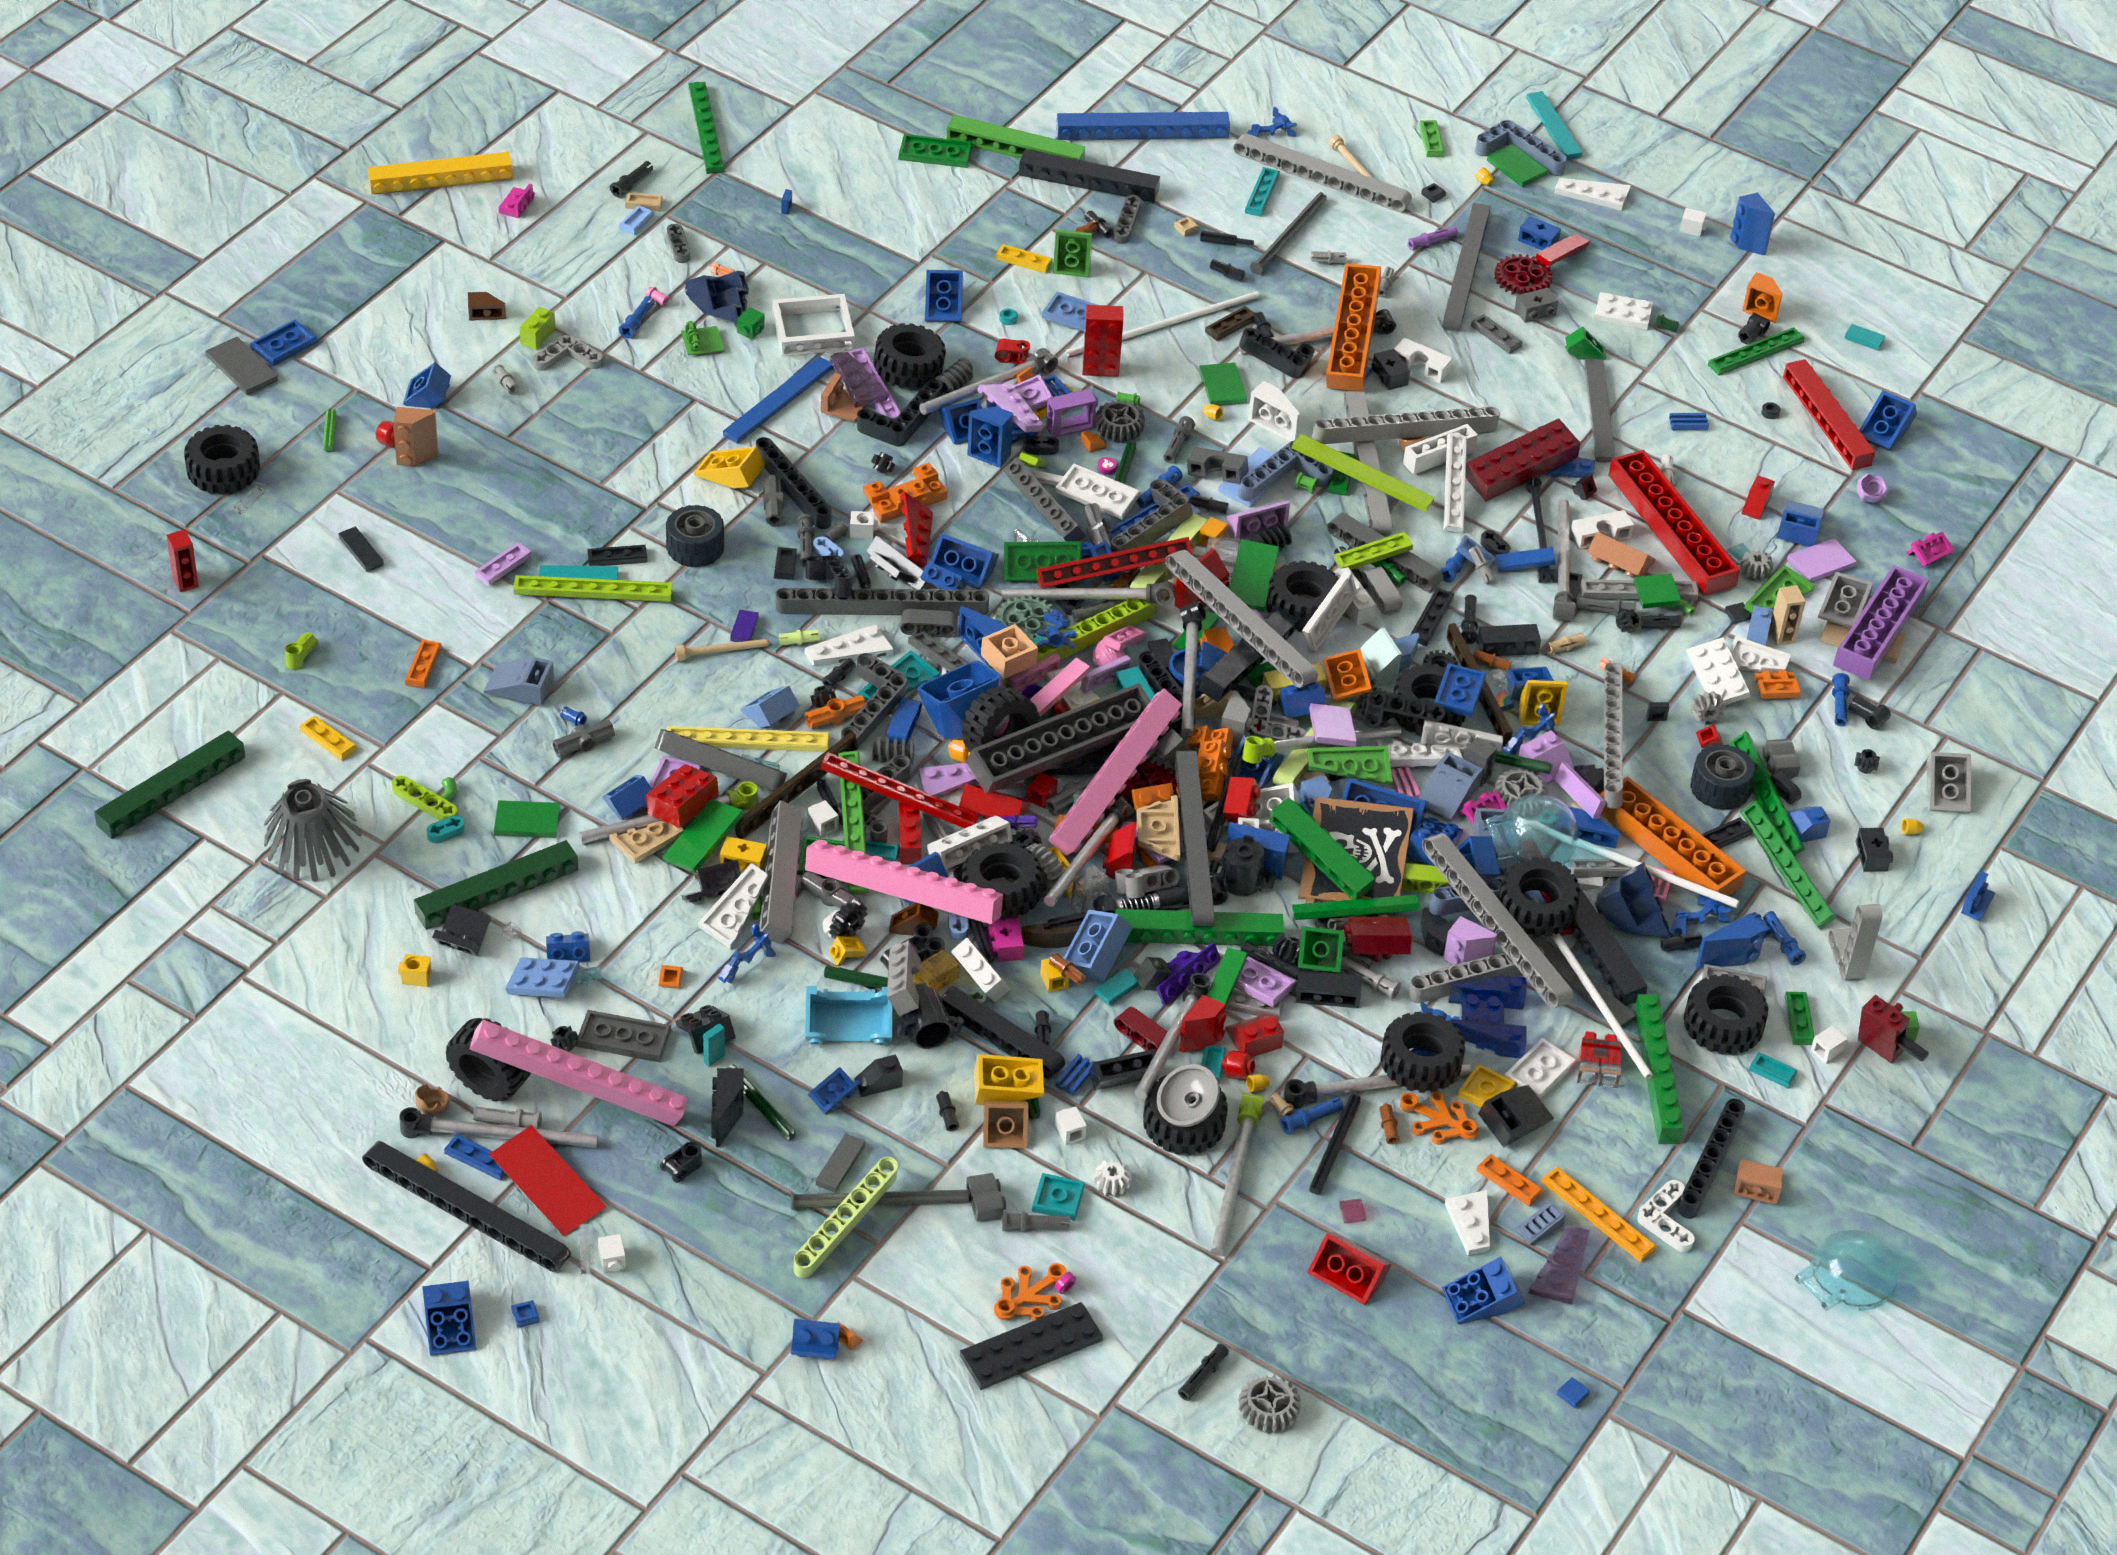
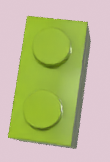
[520,307,556,350]

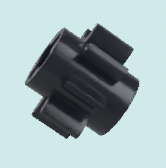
[871,451,896,475]
[1616,609,1640,633]
[810,685,837,708]
[1854,749,1880,774]
[550,1026,579,1052]

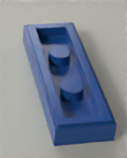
[1495,547,1556,572]
[444,1134,506,1180]

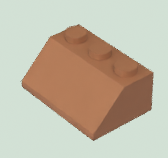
[393,407,439,466]
[1587,532,1656,578]

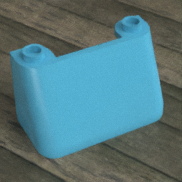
[805,986,892,1046]

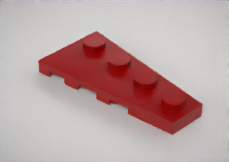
[900,492,933,568]

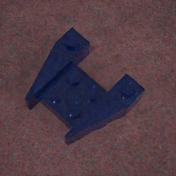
[1448,975,1527,1058]

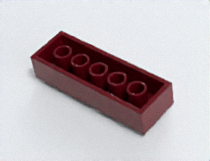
[1466,418,1580,502]

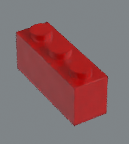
[166,529,199,592]
[898,802,922,865]

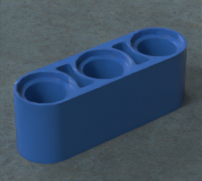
[886,697,922,745]

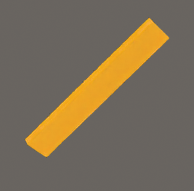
[1542,1167,1656,1262]

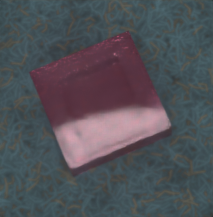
[1339,1199,1366,1224]

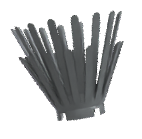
[264,779,362,882]

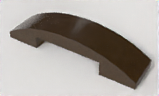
[1021,918,1084,948]

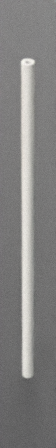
[1066,291,1259,357]
[1517,814,1740,908]
[1534,900,1653,1080]

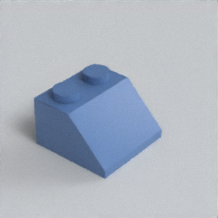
[740,685,800,728]

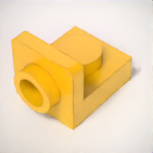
[829,936,866,966]

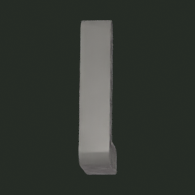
[1829,904,1882,980]

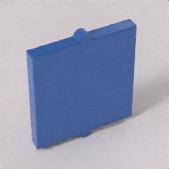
[1199,641,1228,671]

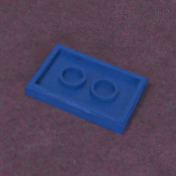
[250,319,318,366]
[1434,663,1487,718]

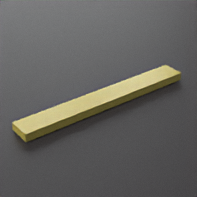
[667,726,829,752]

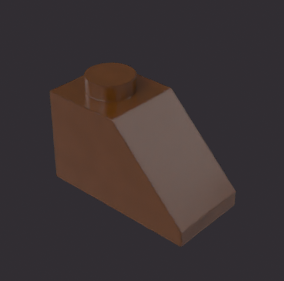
[468,292,506,321]
[889,902,939,936]

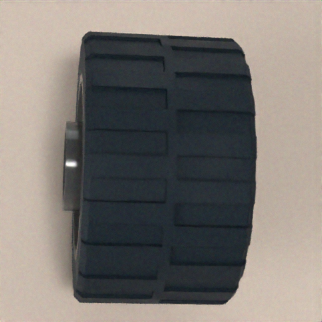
[666,505,724,567]
[1690,744,1756,810]

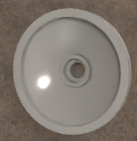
[1157,1064,1220,1127]

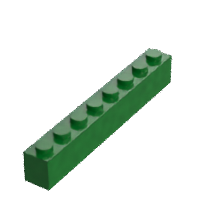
[1115,909,1284,947]
[1634,994,1684,1144]

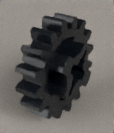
[829,898,868,939]

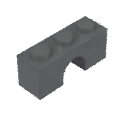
[1187,447,1249,484]

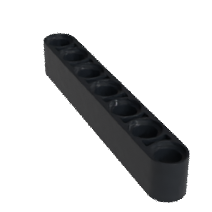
[756,437,832,529]
[940,986,1066,1079]
[1678,1098,1745,1219]

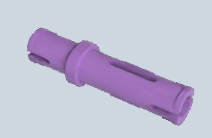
[1407,226,1458,250]

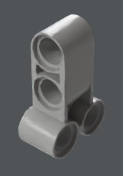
[1115,865,1180,898]

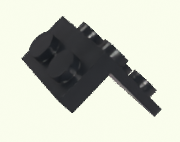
[675,1005,736,1054]

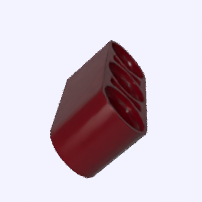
[1114,1006,1168,1052]

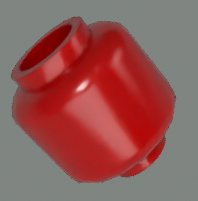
[375,421,395,447]
[1222,1050,1255,1080]

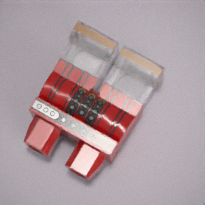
[1577,1031,1621,1088]

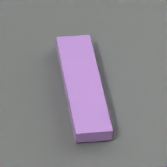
[1554,763,1606,819]

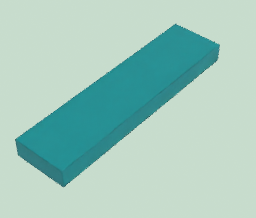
[1245,167,1280,217]
[539,565,618,580]

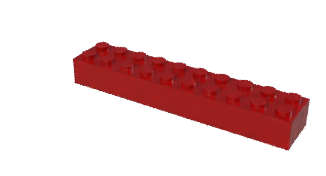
[1608,449,1741,596]

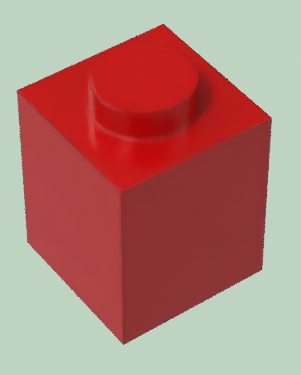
[1027,773,1058,809]

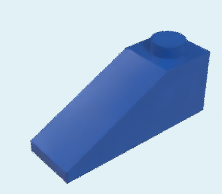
[1557,805,1619,849]

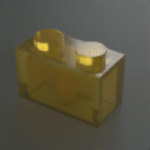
[912,949,960,992]

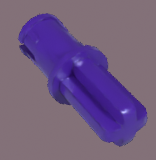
[998,814,1038,830]

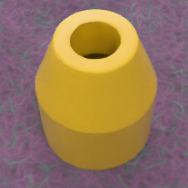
[1475,167,1494,186]
[1203,404,1223,421]
[1901,818,1924,835]
[1246,1074,1270,1092]
[416,1154,438,1172]

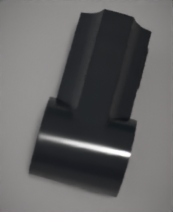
[1738,313,1771,344]
[1848,695,1891,730]

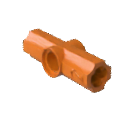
[805,695,866,729]

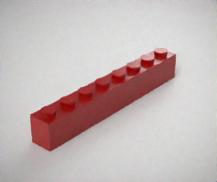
[1783,359,1875,470]
[1036,537,1193,588]

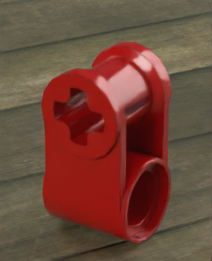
[994,338,1030,364]

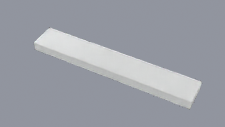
[1443,433,1467,533]

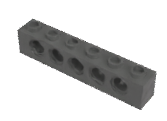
[1003,458,1086,541]

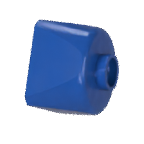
[917,661,1005,740]

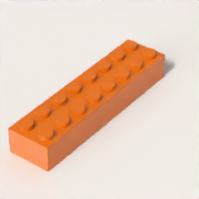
[1326,263,1381,391]
[1599,776,1746,896]

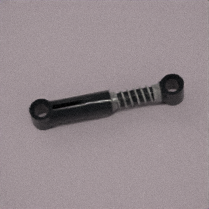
[1093,876,1228,914]

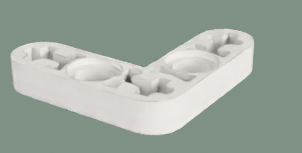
[1637,1180,1694,1252]

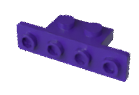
[1156,943,1221,1005]

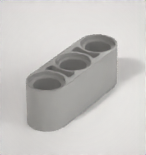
[1362,567,1403,613]

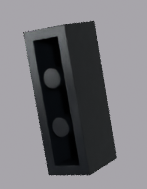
[1477,624,1541,656]
[1295,970,1362,1008]
[1089,1049,1156,1091]

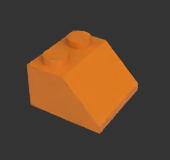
[1742,272,1783,323]

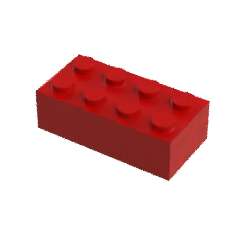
[1082,304,1124,377]

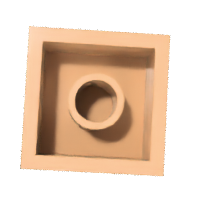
[981,624,1038,679]

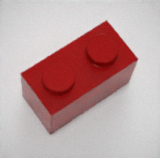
[1223,777,1261,823]

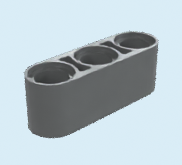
[900,609,958,638]

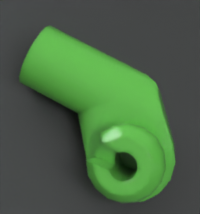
[1668,599,1696,616]
[440,777,458,802]

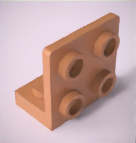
[821,373,869,422]
[1733,1159,1783,1205]

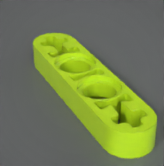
[392,776,458,821]

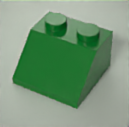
[1298,926,1344,973]

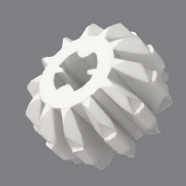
[1094,1159,1132,1197]

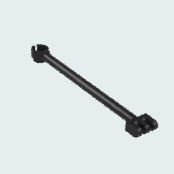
[1526,477,1558,583]

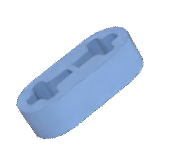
[813,537,843,558]
[948,912,968,940]

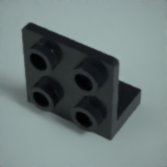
[432,904,491,956]

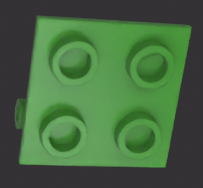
[681,321,724,355]

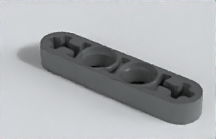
[1113,195,1141,244]

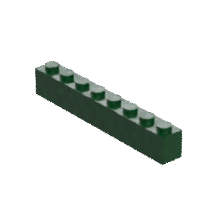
[94,730,245,839]
[414,840,578,930]

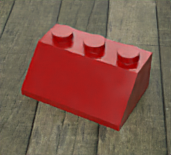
[1174,548,1229,609]
[959,784,1031,820]
[1307,1232,1392,1305]

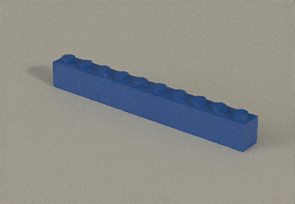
[1056,112,1230,140]

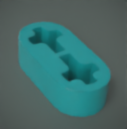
[426,816,465,844]

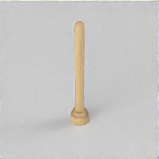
[1329,135,1373,178]
[674,639,769,661]

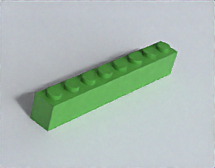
[947,115,1086,161]

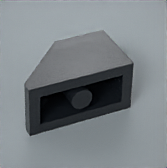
[1421,907,1453,956]
[854,1054,903,1097]

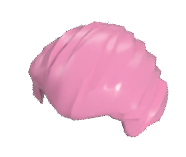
[1092,640,1126,667]

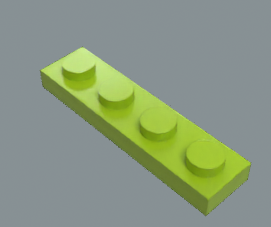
[1335,531,1413,570]

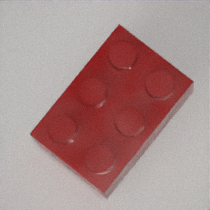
[646,764,719,828]

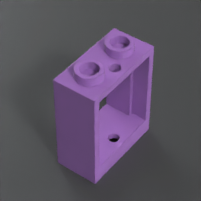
[1046,389,1098,437]

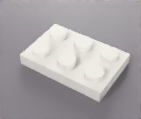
[1594,292,1653,330]

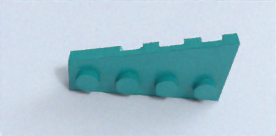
[858,650,940,703]

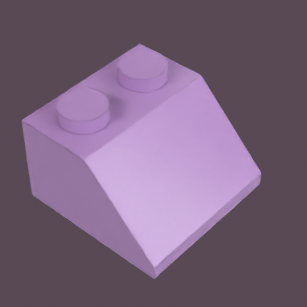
[1519,730,1574,785]
[1443,916,1497,965]

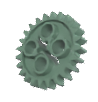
[995,595,1054,639]

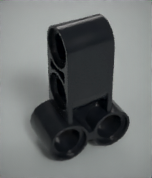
[880,923,945,970]

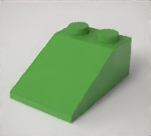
[1053,229,1092,278]

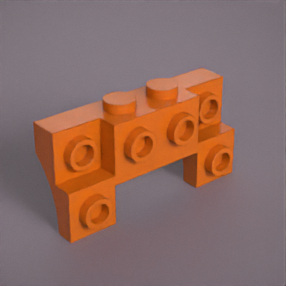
[863,463,948,523]
[1176,726,1234,801]

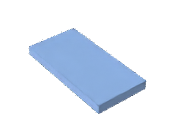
[1218,447,1274,507]

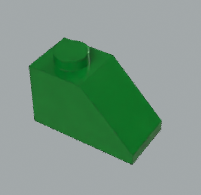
[1565,326,1606,360]

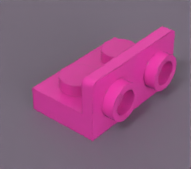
[498,184,535,218]
[1907,531,1955,567]
[1458,790,1508,825]

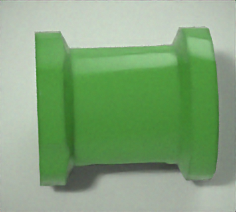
[1295,472,1319,494]

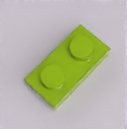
[1019,452,1048,469]

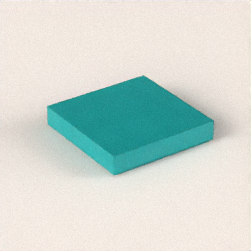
[1032,1173,1085,1221]

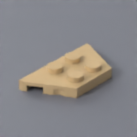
[1137,795,1180,861]

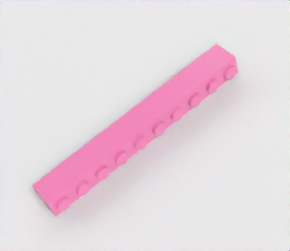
[1048,689,1182,856]
[805,840,1003,924]
[469,1020,688,1127]

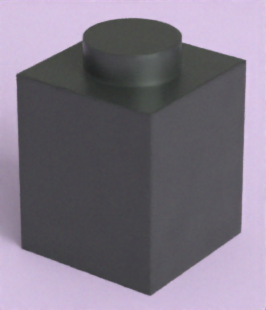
[1134,957,1172,991]

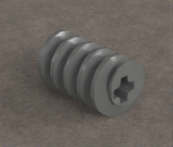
[935,358,973,394]
[872,736,915,765]

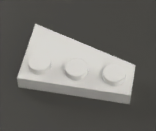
[1730,636,1791,672]
[1445,1190,1490,1256]

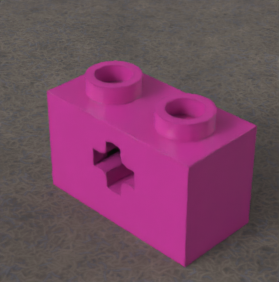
[988,917,1024,962]

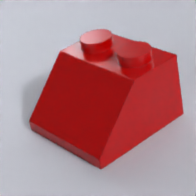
[1102,822,1137,879]
[1179,995,1226,1052]
[1225,1015,1284,1057]

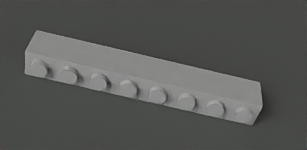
[759,800,804,944]

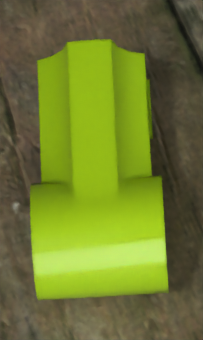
[285,632,318,669]

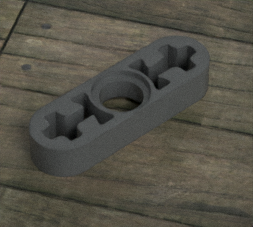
[667,224,690,263]

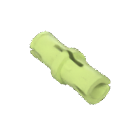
[779,629,820,646]

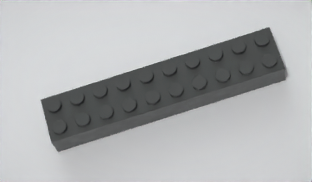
[966,683,1151,794]

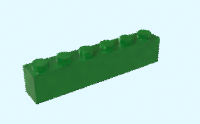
[1269,797,1375,900]

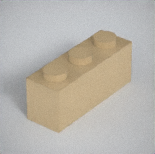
[1769,585,1806,646]

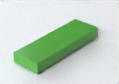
[1419,120,1444,157]

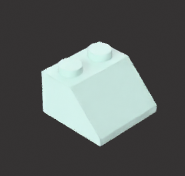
[1361,628,1402,687]

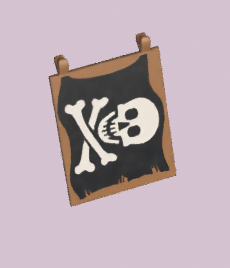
[1298,797,1414,917]

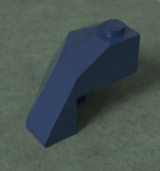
[685,271,749,323]
[1595,862,1670,937]

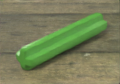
[323,409,337,452]

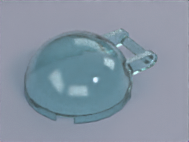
[1483,793,1579,866]
[1794,1230,1898,1311]

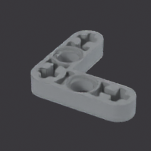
[533,335,603,371]
[1249,685,1306,741]

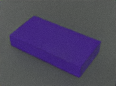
[730,609,759,642]

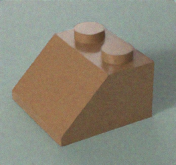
[983,1101,1028,1148]

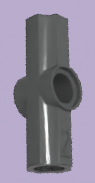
[763,475,783,527]
[1083,503,1114,553]
[552,720,615,757]
[1046,773,1097,815]
[800,871,861,909]

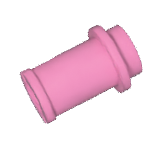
[645,287,669,307]

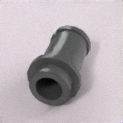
[824,522,848,542]

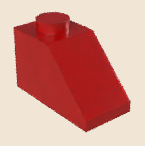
[1741,475,1775,520]

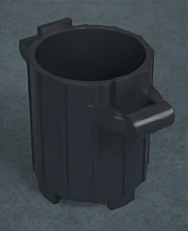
[1209,835,1276,896]
[896,983,964,1049]

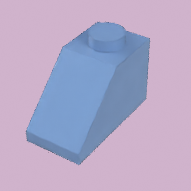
[1746,605,1773,646]
[1393,633,1420,670]

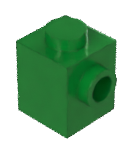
[737,307,765,339]

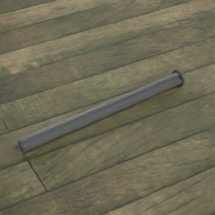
[1250,192,1326,275]
[791,1189,969,1210]

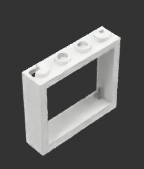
[772,294,855,357]

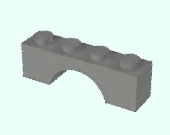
[887,940,921,1016]

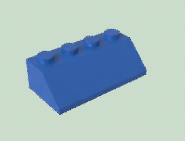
[1342,778,1429,839]

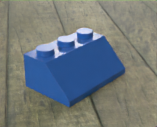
[1730,192,1775,255]
[967,406,1013,468]
[931,533,999,589]

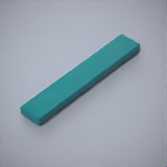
[1526,91,1582,160]

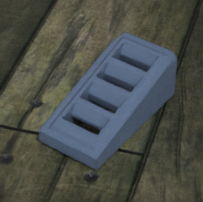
[1516,1201,1566,1245]

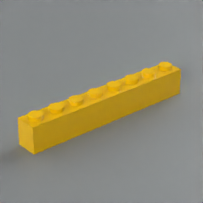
[367,152,513,194]

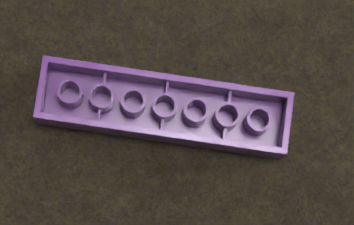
[1833,565,1929,680]

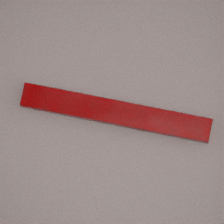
[820,752,979,829]

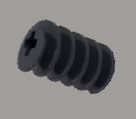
[1248,523,1292,547]

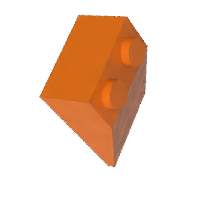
[1322,649,1372,701]

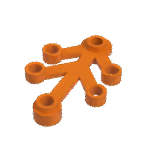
[1400,1092,1479,1145]
[994,1263,1066,1321]

